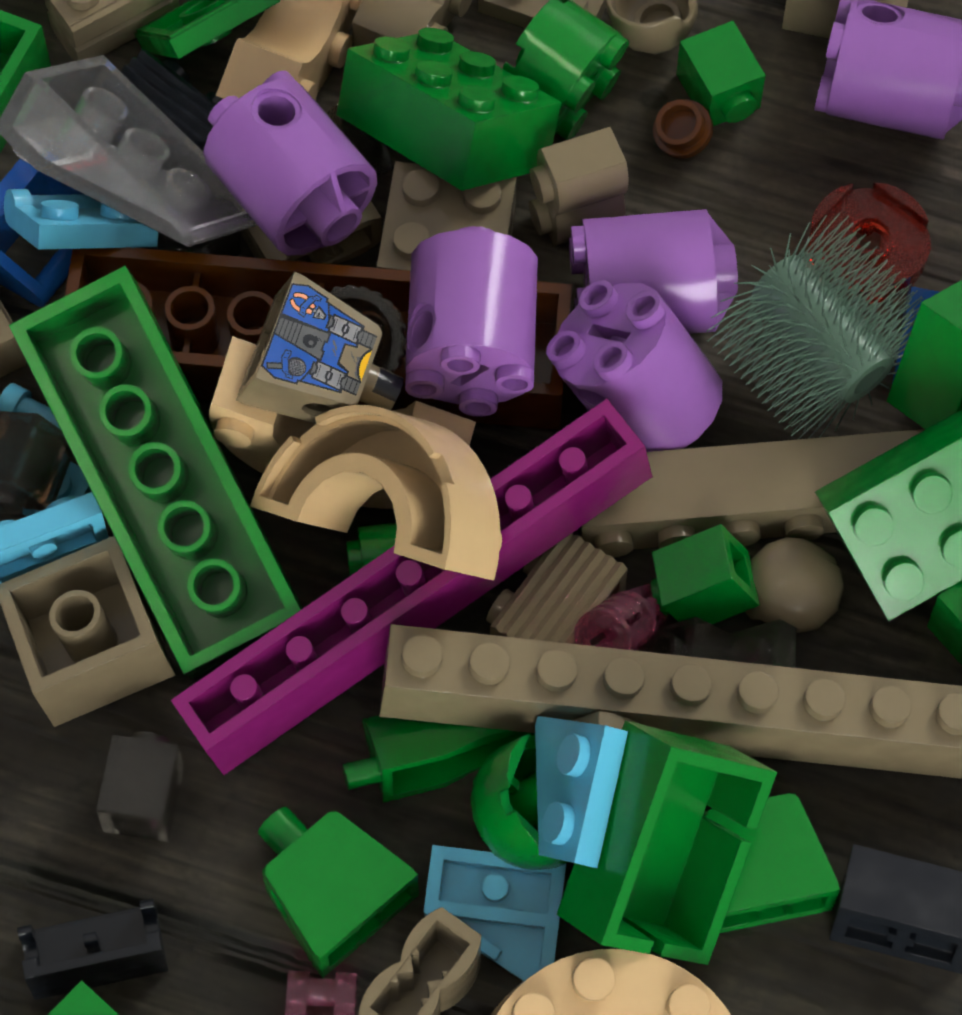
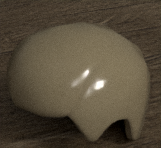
[605,0,699,55]
[745,537,845,635]

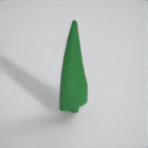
[342,715,535,803]

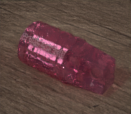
[574,584,669,651]

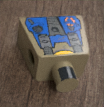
[236,272,404,424]

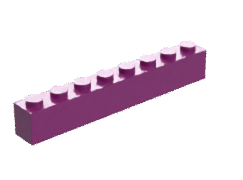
[171,399,653,775]

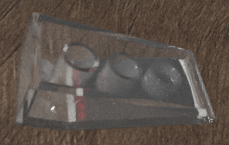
[0,55,257,247]

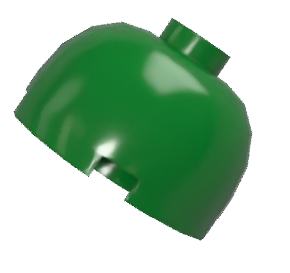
[470,733,568,870]

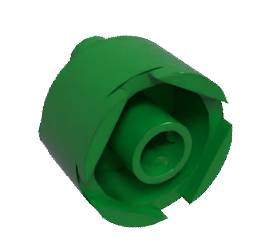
[502,0,629,140]

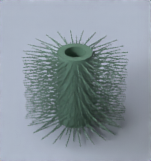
[707,213,923,439]

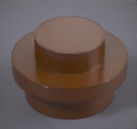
[653,99,713,159]

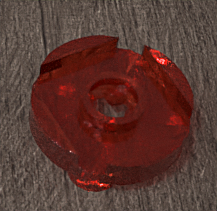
[807,182,931,305]

